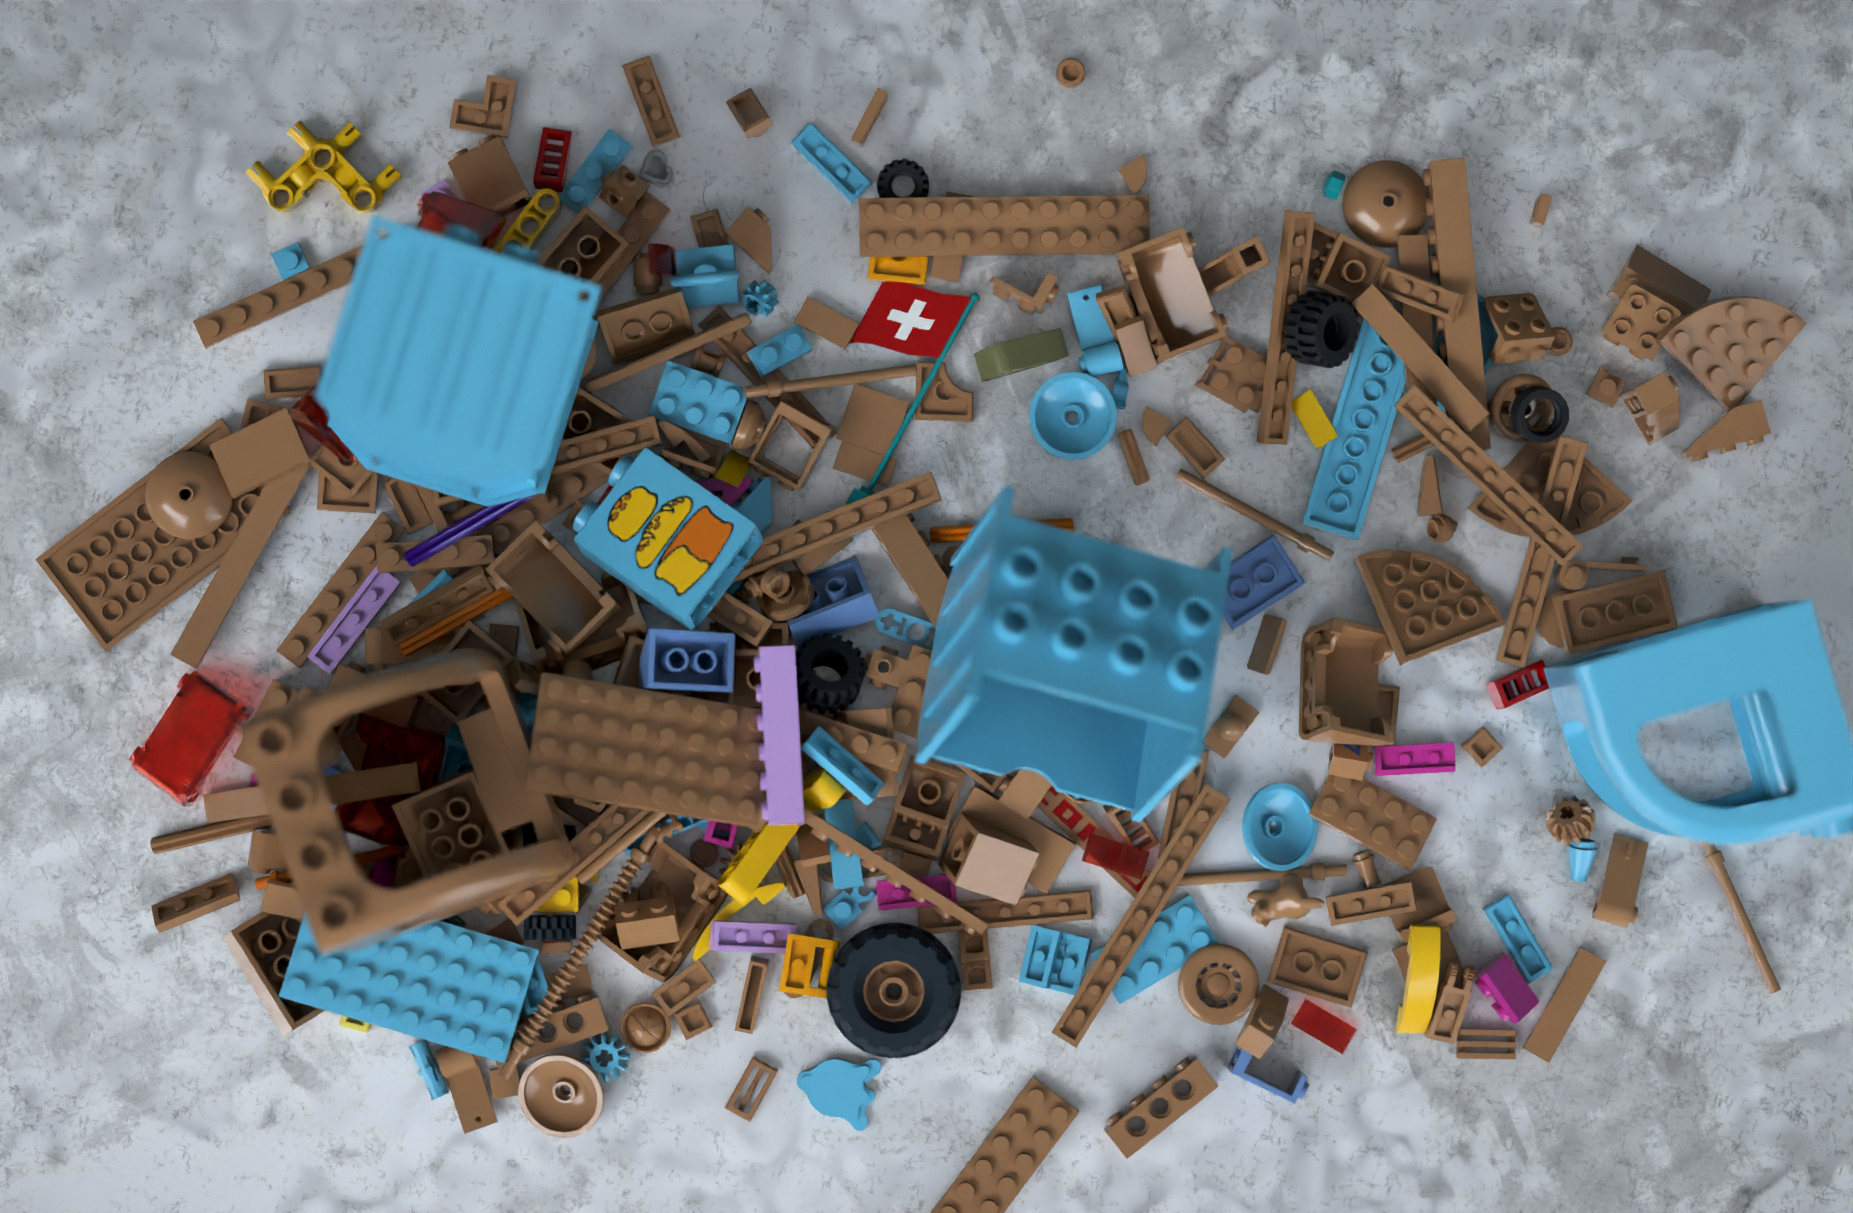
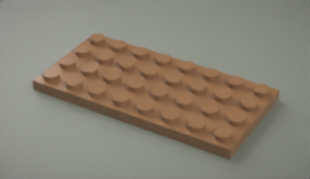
[35,418,293,652]
[524,672,766,828]

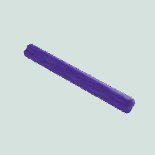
[404,495,535,567]

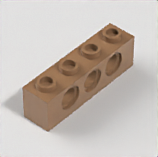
[496,993,611,1070]
[1104,1057,1219,1159]

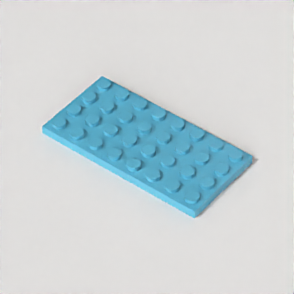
[279,913,539,1063]

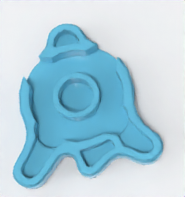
[797,1058,881,1131]

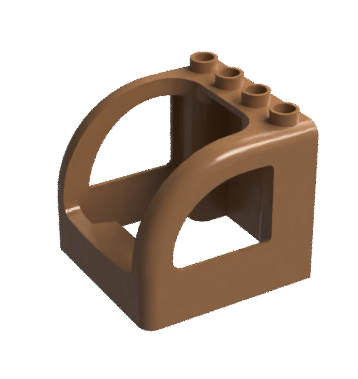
[239,648,574,953]

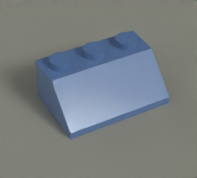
[787,556,880,647]
[638,629,735,694]

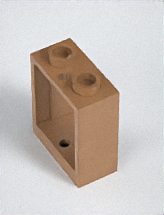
[748,399,836,491]

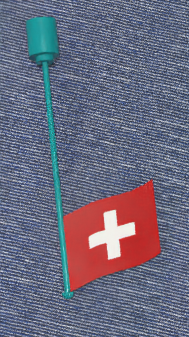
[844,282,980,506]

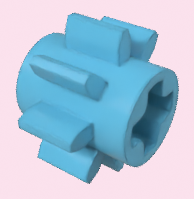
[741,280,779,317]

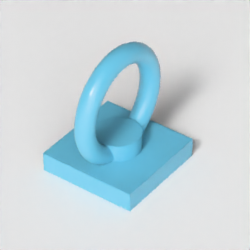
[670,244,740,308]

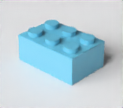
[648,360,750,446]

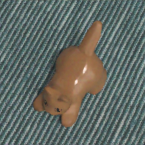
[1247,874,1325,927]

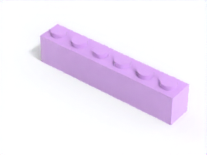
[754,645,805,826]

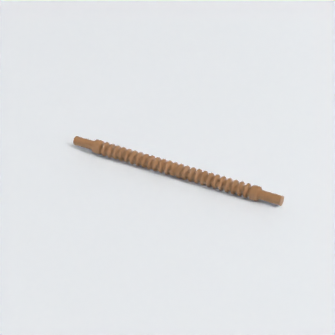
[498,825,662,1079]

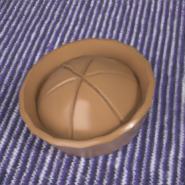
[620,1002,671,1053]

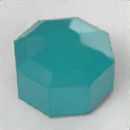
[1323,170,1346,201]

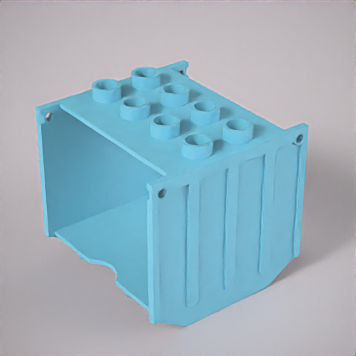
[315,215,601,507]
[915,485,1232,823]

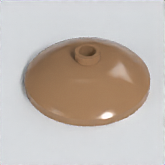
[1342,160,1429,247]
[145,452,233,539]
[518,1053,605,1138]

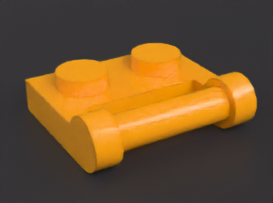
[779,932,840,999]

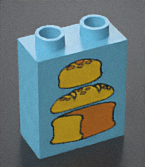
[573,447,764,631]

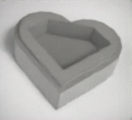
[638,149,674,187]

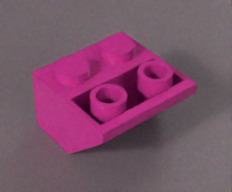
[1474,952,1539,1024]

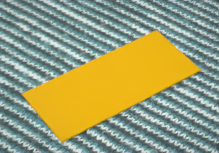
[1292,389,1338,449]
[715,450,751,488]

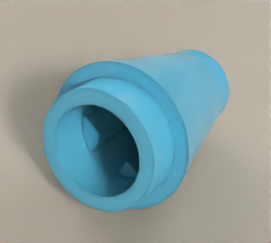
[1568,838,1597,882]

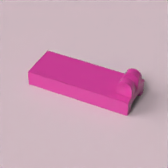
[1375,742,1456,776]
[875,874,957,911]

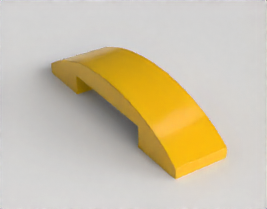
[692,881,787,961]
[1395,924,1441,1033]

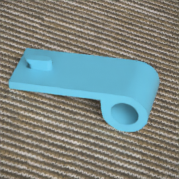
[1067,285,1123,377]

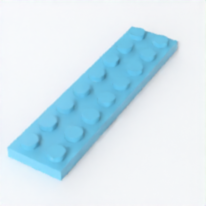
[1301,309,1405,540]

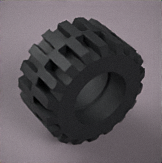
[1284,291,1359,368]
[796,633,866,714]

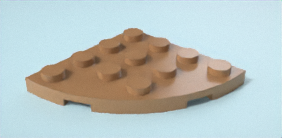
[1655,296,1807,410]
[1467,422,1632,538]
[1354,550,1506,666]

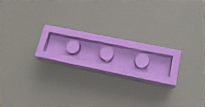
[307,565,402,675]

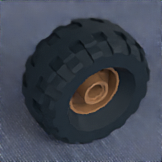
[827,923,961,1058]

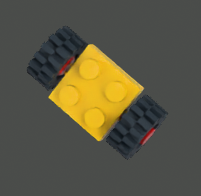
[523,825,579,941]

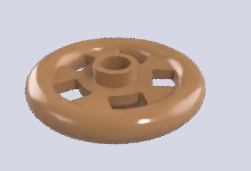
[1490,374,1555,442]

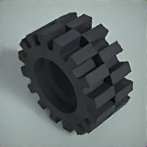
[877,158,929,198]

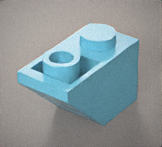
[731,477,773,536]

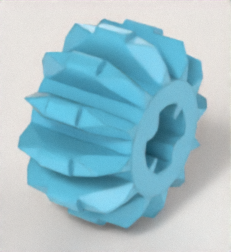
[580,1032,630,1082]

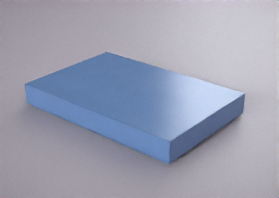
[1223,534,1306,630]

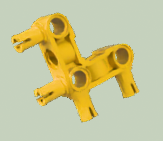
[245,120,402,214]

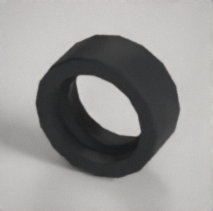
[1510,386,1569,443]

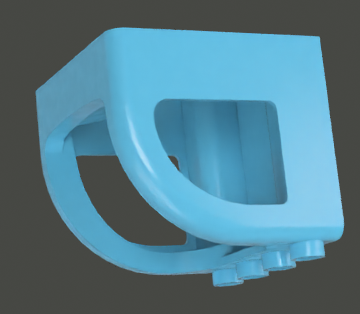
[1543,599,1853,845]

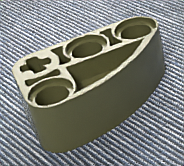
[974,328,1069,382]

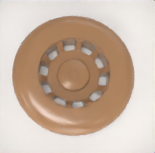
[1178,944,1259,1025]

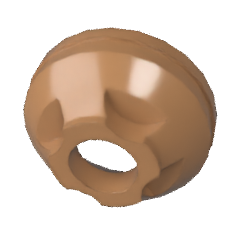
[731,399,767,451]

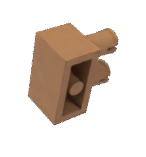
[615,883,679,950]

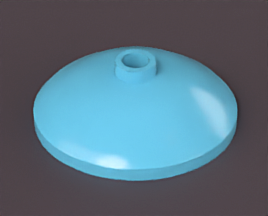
[1029,372,1117,460]
[1242,783,1318,871]

